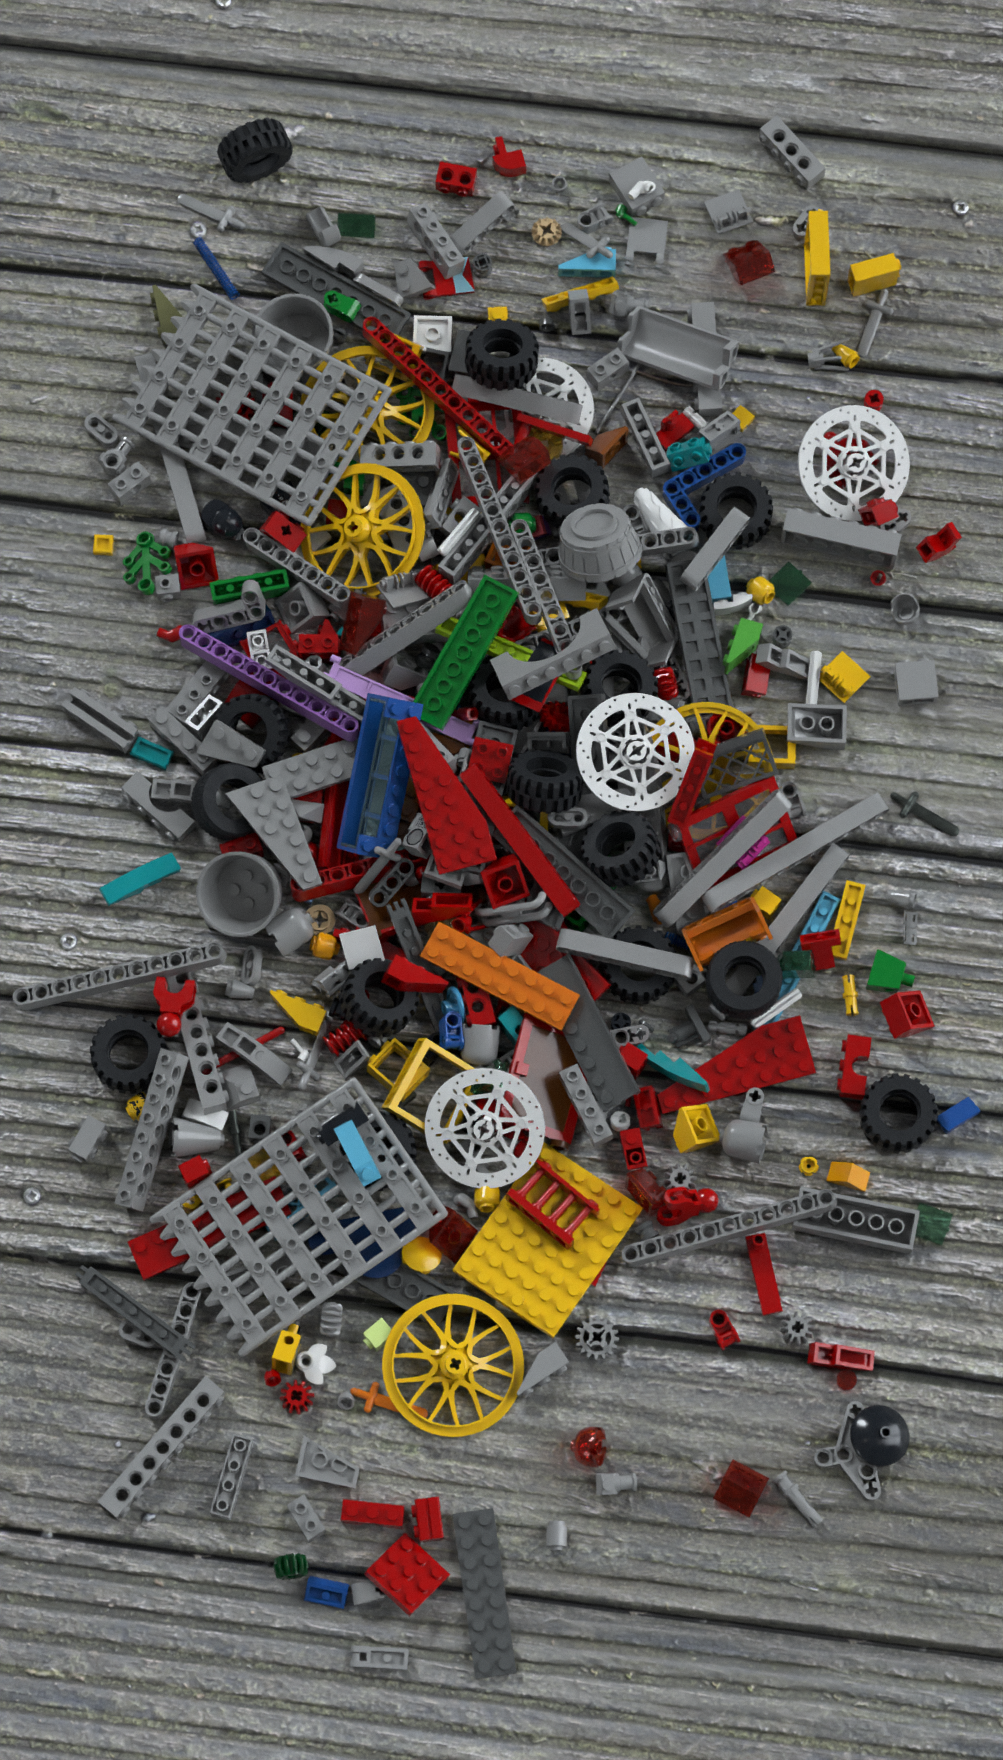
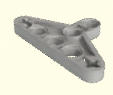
[814,1401,881,1501]

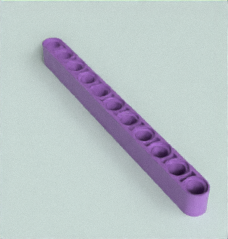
[179,624,360,742]

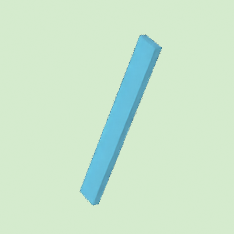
[752,891,841,1030]

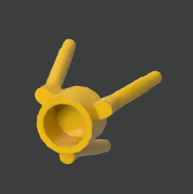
[449,425,491,466]

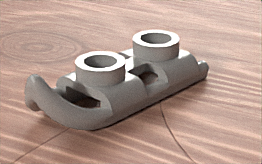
[317,960,349,997]

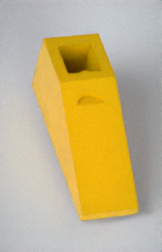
[270,990,327,1036]

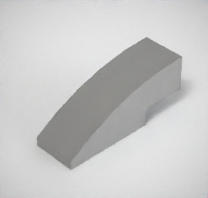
[303,246,364,279]
[756,643,810,680]

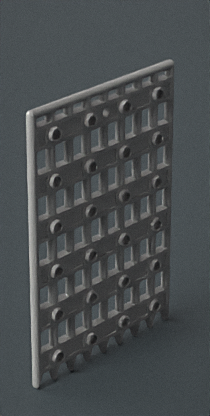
[112,284,392,527]
[149,1077,448,1357]

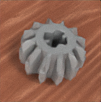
[663,1163,697,1191]
[320,1302,343,1337]
[780,1311,815,1346]

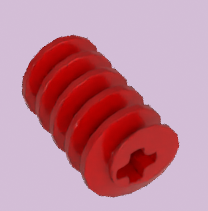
[414,565,453,599]
[322,1021,367,1057]

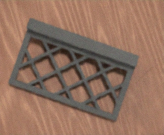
[701,728,779,800]

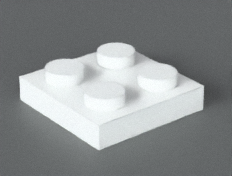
[413,315,452,355]

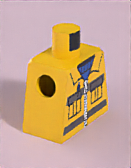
[272,1324,301,1376]

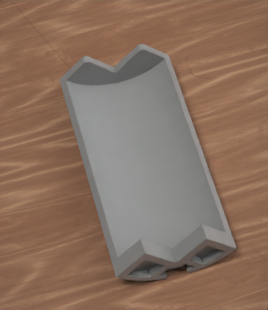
[617,306,739,392]

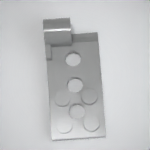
[371,479,440,562]

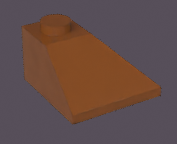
[585,426,629,468]

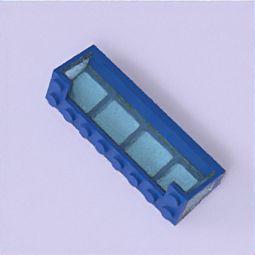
[336,693,424,858]

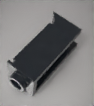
[316,1100,369,1146]

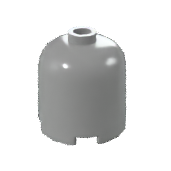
[265,908,314,957]
[460,1024,501,1068]
[719,1119,768,1164]

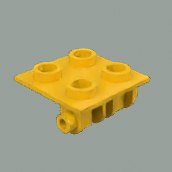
[819,651,871,703]

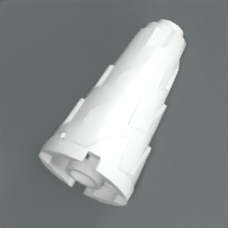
[634,488,694,559]

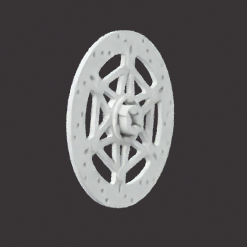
[480,358,594,463]
[798,405,910,521]
[576,693,695,812]
[425,1068,545,1188]

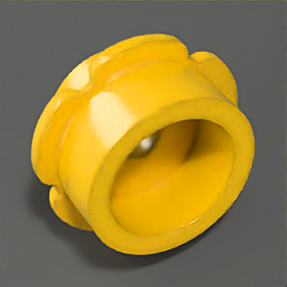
[799,1157,819,1176]

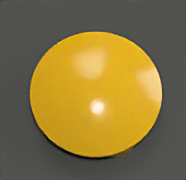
[402,1236,442,1274]

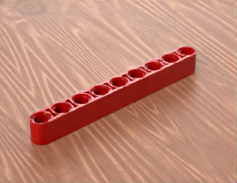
[459,763,581,917]

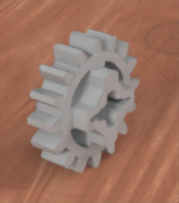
[575,1316,619,1361]

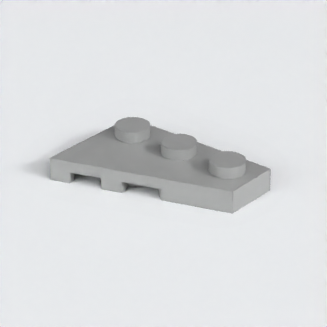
[196,719,266,768]
[295,1436,360,1489]

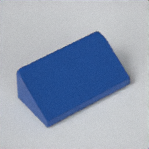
[937,1097,980,1134]
[304,1576,349,1609]

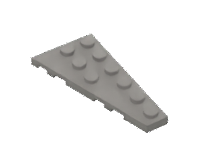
[225,774,322,891]

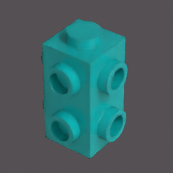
[666,437,712,472]

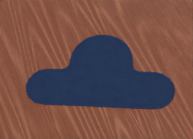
[308,1207,427,1278]

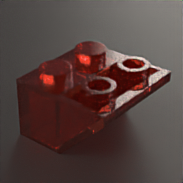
[723,240,775,285]
[713,1459,769,1518]

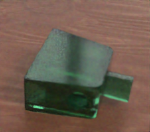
[777,951,815,979]

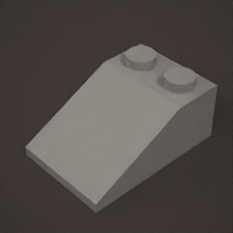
[787,703,847,750]

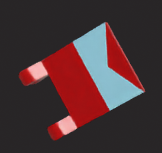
[418,257,475,300]

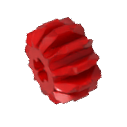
[653,667,678,700]
[280,1380,314,1415]

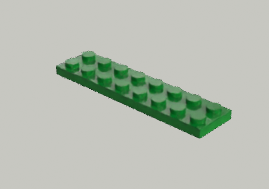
[413,574,519,731]

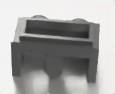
[418,348,450,393]

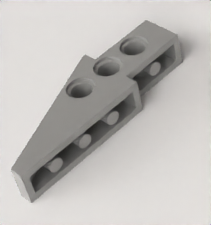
[265,644,366,728]

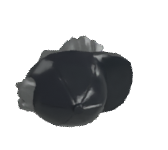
[201,499,244,541]

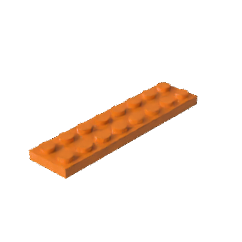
[420,922,580,1031]

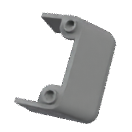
[605,573,679,668]

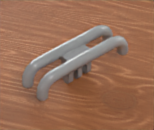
[474,891,552,927]

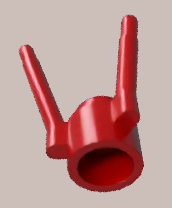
[451,899,489,934]

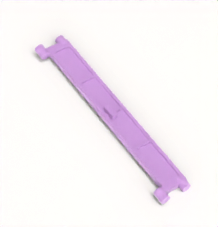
[324,654,480,746]

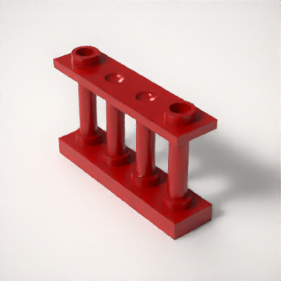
[667,738,717,828]
[506,1159,600,1250]

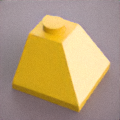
[673,1104,720,1154]

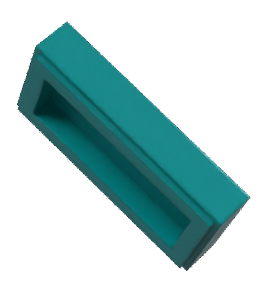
[130,737,174,771]

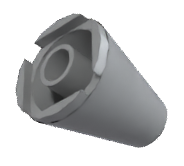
[168,1117,224,1158]

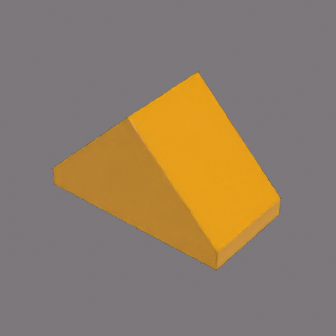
[826,1162,870,1192]

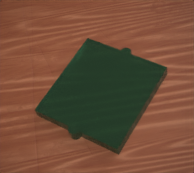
[769,561,812,606]
[915,1202,953,1246]

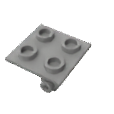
[704,189,753,235]
[376,570,428,609]

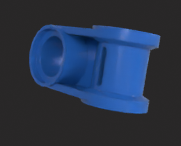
[439,1011,464,1051]

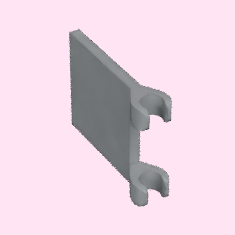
[625,217,668,269]

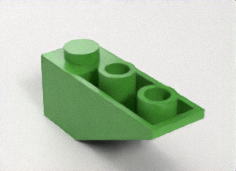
[722,618,763,674]

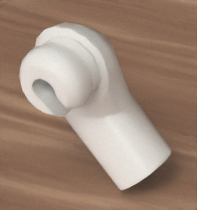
[627,181,656,200]

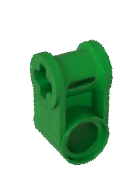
[323,291,361,323]

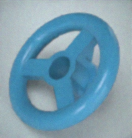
[441,986,465,1024]

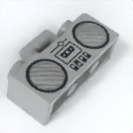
[401,813,432,859]

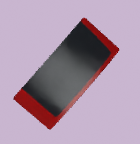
[511,638,565,712]

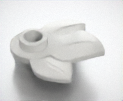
[296,1344,336,1385]

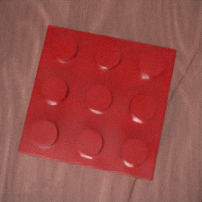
[364,1533,450,1617]

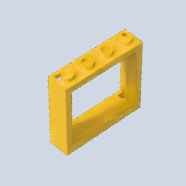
[804,209,831,306]
[381,1038,484,1144]

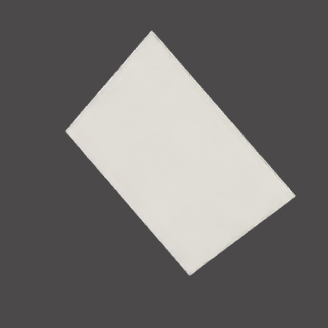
[339,925,385,970]

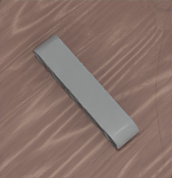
[680,507,751,591]

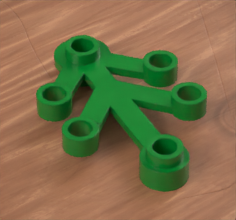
[395,383,447,441]
[123,531,172,595]

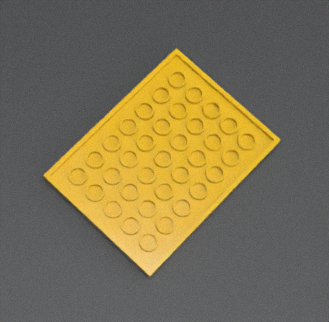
[452,1142,643,1339]

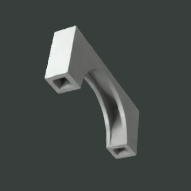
[490,608,616,700]

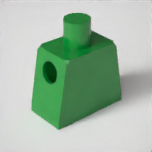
[866,949,915,993]

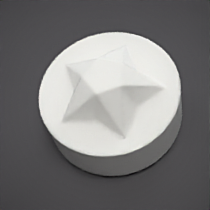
[610,1111,630,1132]

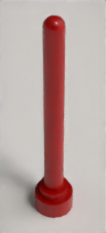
[202,1027,285,1075]

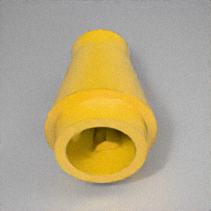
[831,344,860,368]

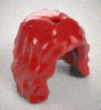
[497,604,537,643]

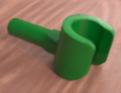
[615,204,637,226]

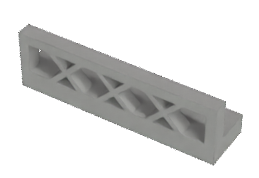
[423,458,460,530]

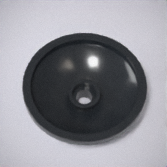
[850,1405,910,1467]

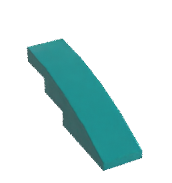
[99,852,181,906]
[637,1043,710,1093]

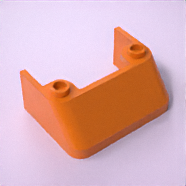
[681,897,773,972]

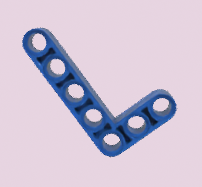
[662,443,746,532]

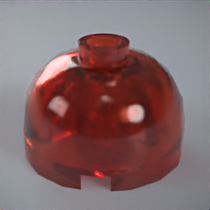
[570,1427,606,1468]

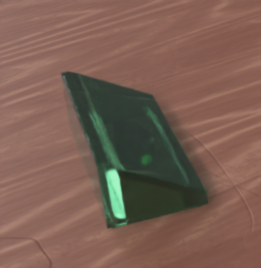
[337,213,376,238]

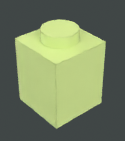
[363,1317,391,1352]

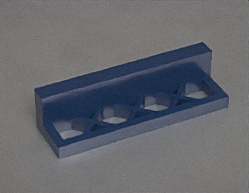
[201,604,275,647]

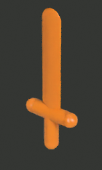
[350,1382,428,1418]

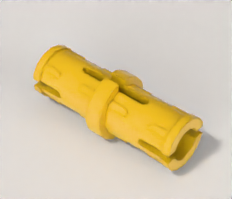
[842,974,859,1016]

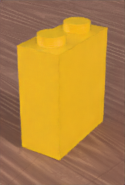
[847,253,901,297]

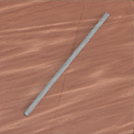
[594,363,641,434]

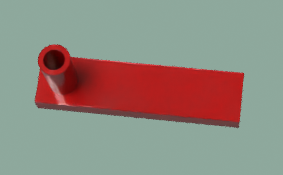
[513,413,593,448]
[745,1233,783,1316]

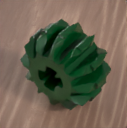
[273,1553,308,1580]

